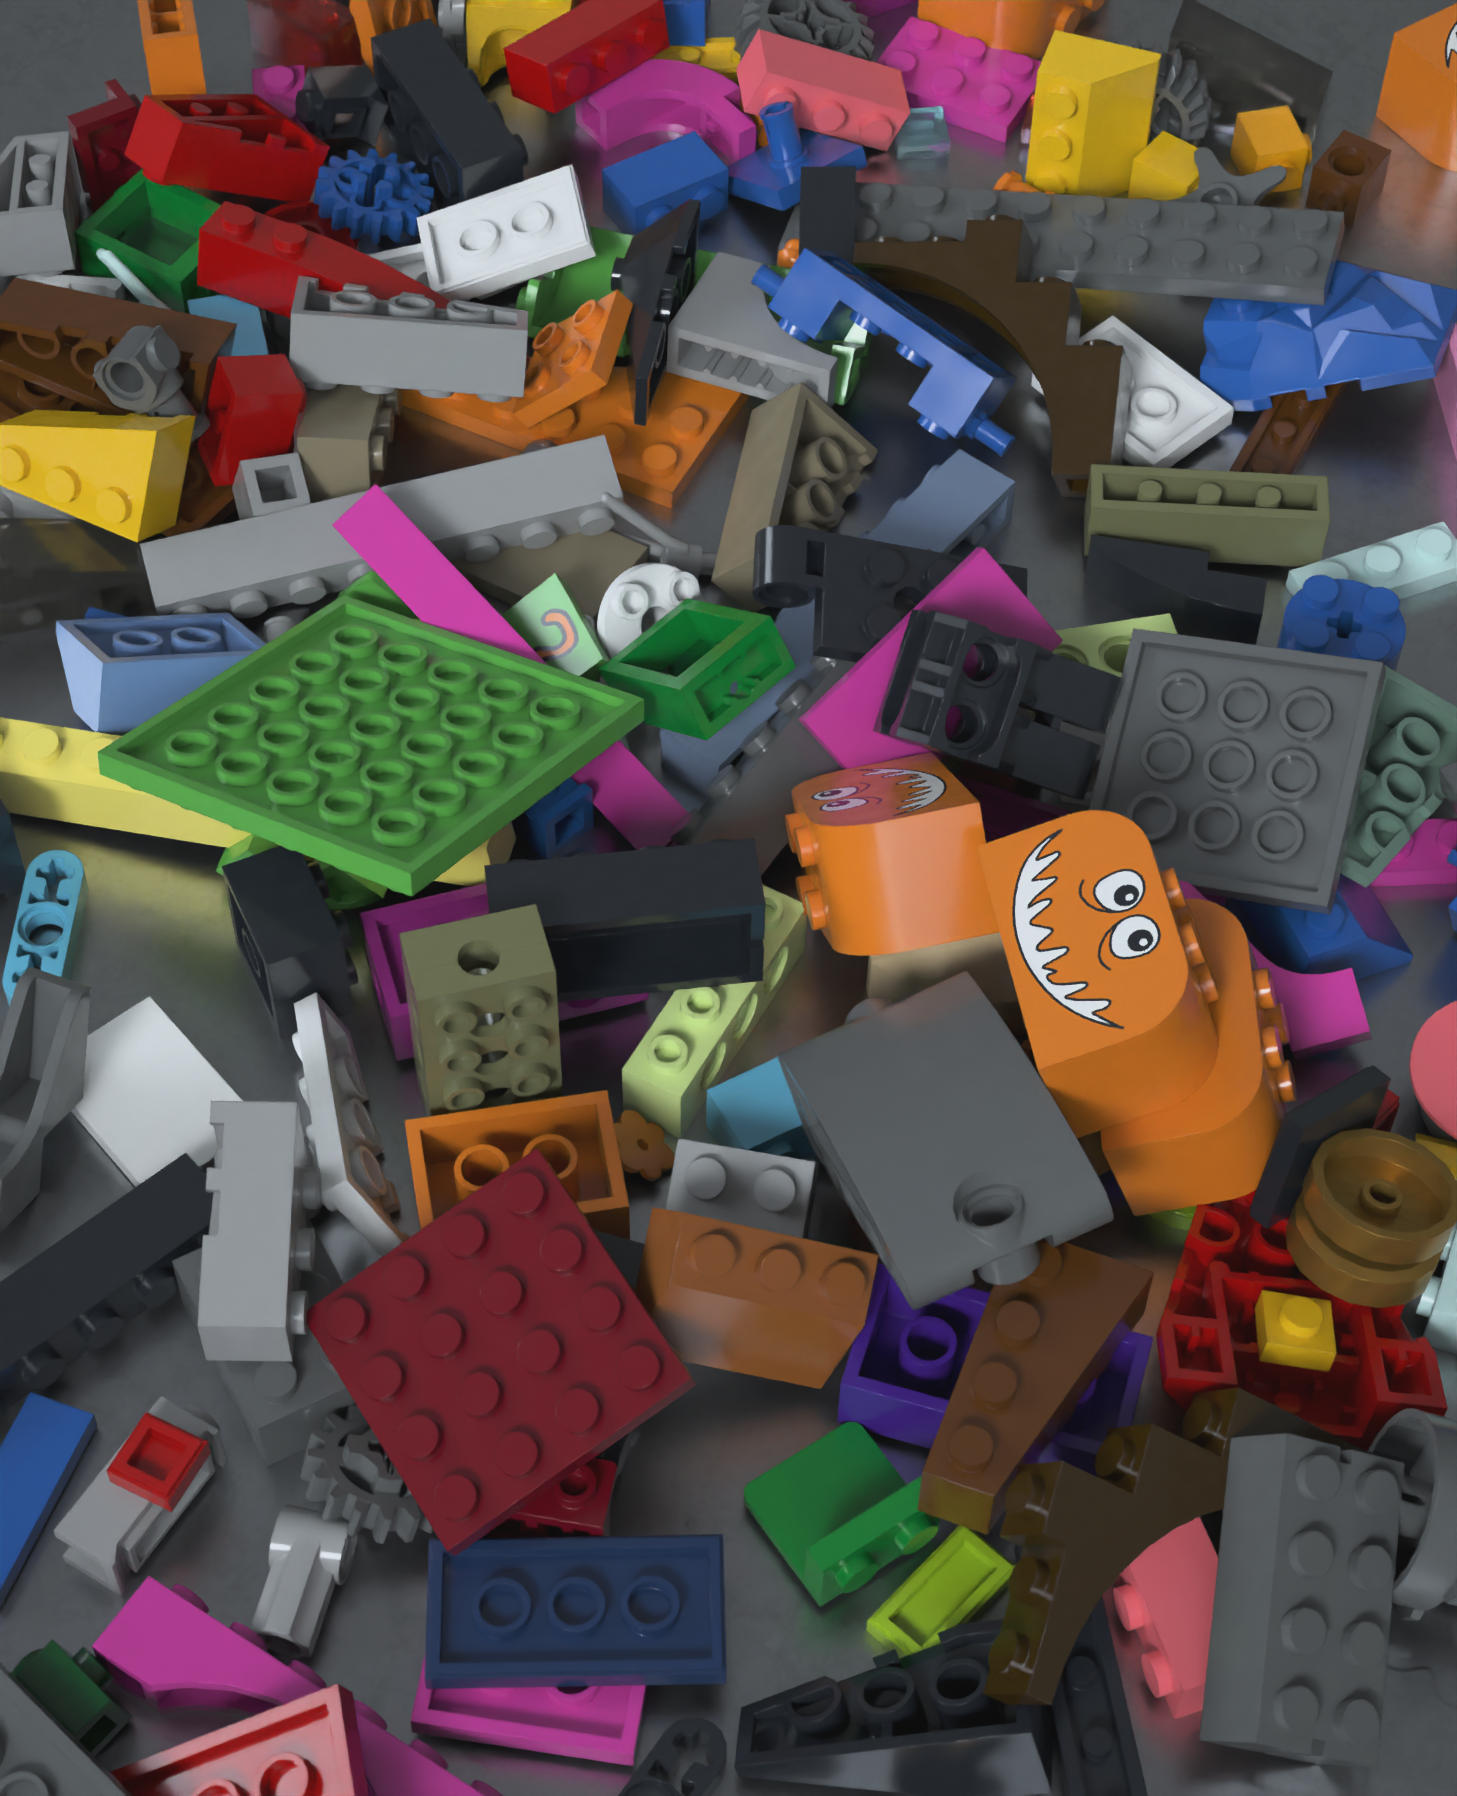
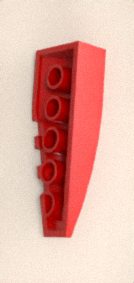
[197,201,530,370]

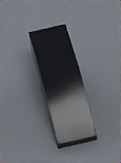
[1084,535,1267,645]

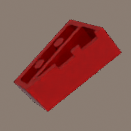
[124,94,330,202]

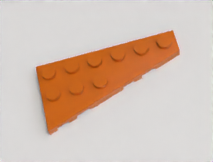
[401,357,749,509]

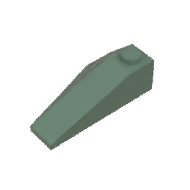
[1341,665,1457,887]

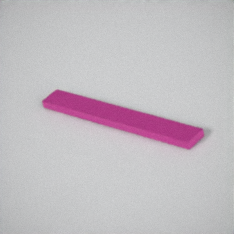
[332,484,688,850]

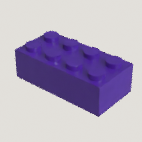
[837,1263,1154,1476]

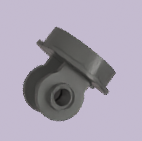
[1368,1408,1457,1621]

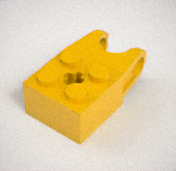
[466,0,578,88]

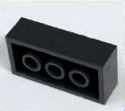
[371,18,529,210]

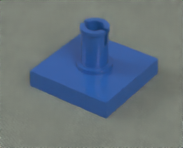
[727,101,868,211]

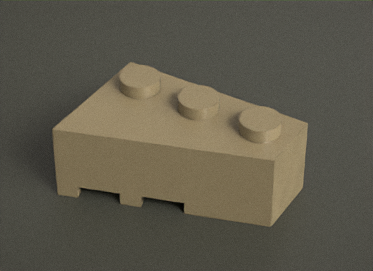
[297,384,402,504]

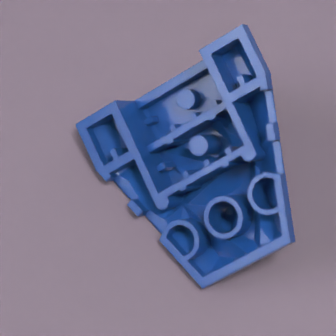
[1199,259,1457,411]

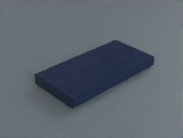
[425,1534,727,1689]

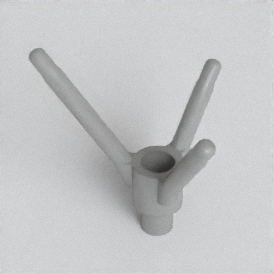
[600,492,717,579]

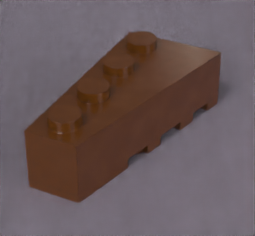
[0,278,237,450]
[917,1238,1154,1535]

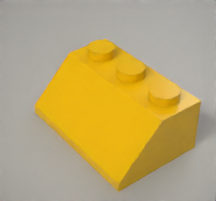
[1025,30,1162,197]

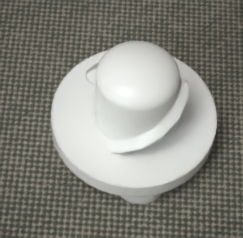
[597,563,704,674]

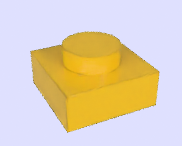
[1255,1290,1337,1372]

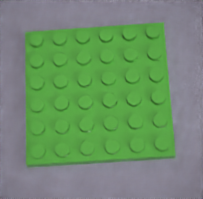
[97,595,644,897]

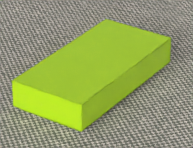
[866,1525,1016,1659]

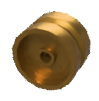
[1286,1128,1457,1308]

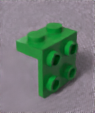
[743,1422,940,1607]

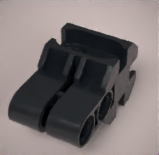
[873,609,1123,800]

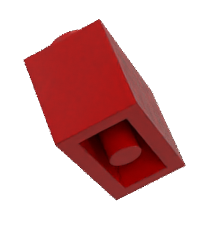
[197,354,306,486]

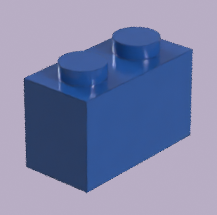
[602,131,729,235]

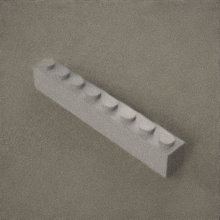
[140,435,623,618]

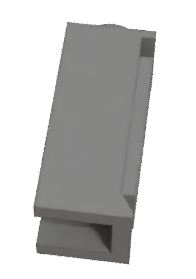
[53,1396,227,1597]

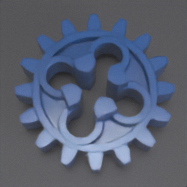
[314,149,434,244]

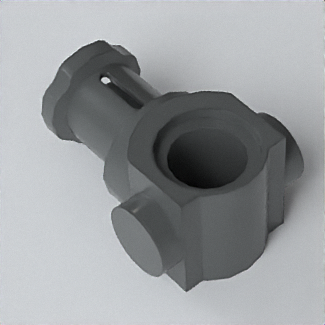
[92,325,211,443]

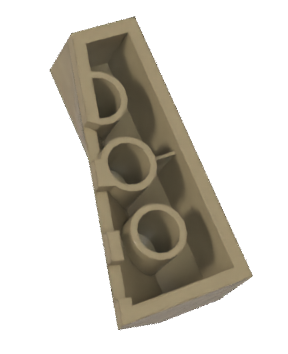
[711,382,879,613]

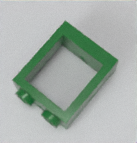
[74,168,221,314]
[599,598,796,741]

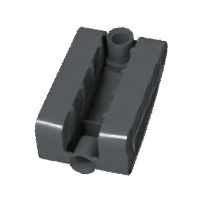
[777,971,1114,1311]

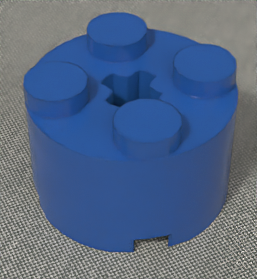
[1277,575,1406,671]

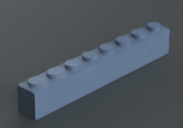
[659,449,1016,798]

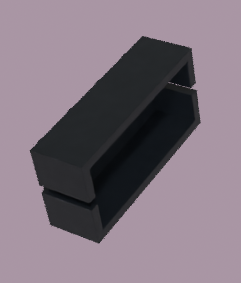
[484,838,765,1002]

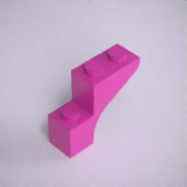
[1179,881,1372,1060]

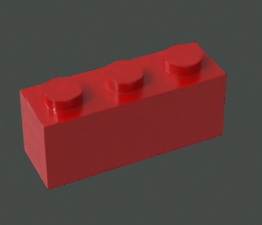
[503,0,670,114]

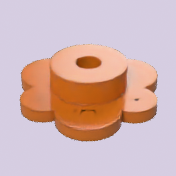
[614,1110,675,1181]

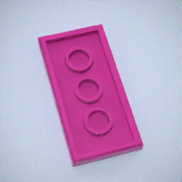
[798,548,1063,770]

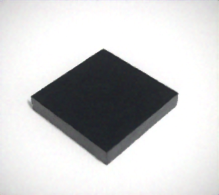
[1249,1065,1391,1229]

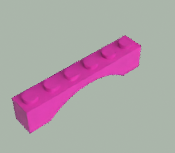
[92,1576,503,1796]

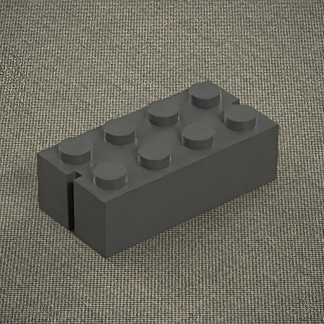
[1199,1433,1404,1767]

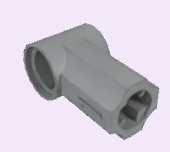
[250,1504,359,1660]

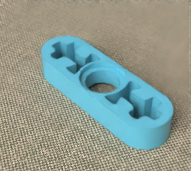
[2,850,88,1006]

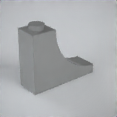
[666,251,838,408]

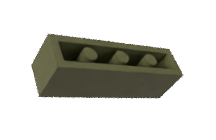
[1084,464,1330,567]

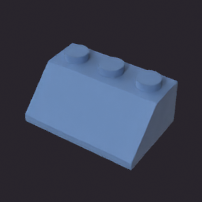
[56,612,266,736]

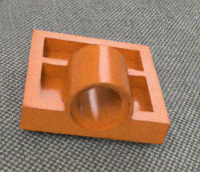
[513,289,633,428]

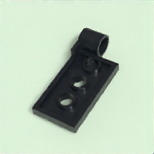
[752,525,1028,663]

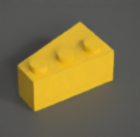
[0,410,195,542]

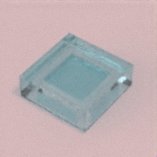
[893,106,950,160]

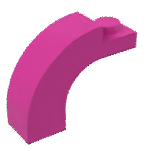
[575,59,758,165]

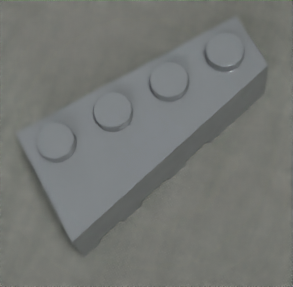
[289,276,528,402]

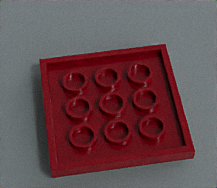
[306,1148,697,1556]

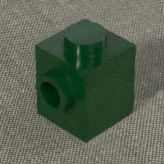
[11,1639,133,1757]

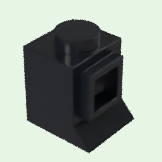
[295,65,389,146]

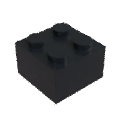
[222,846,359,1039]

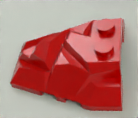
[1156,1189,1448,1451]

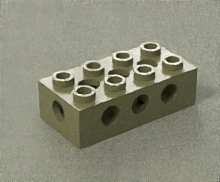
[399,904,563,1117]

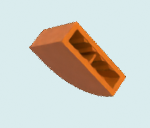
[137,0,207,95]

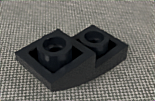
[799,166,856,265]

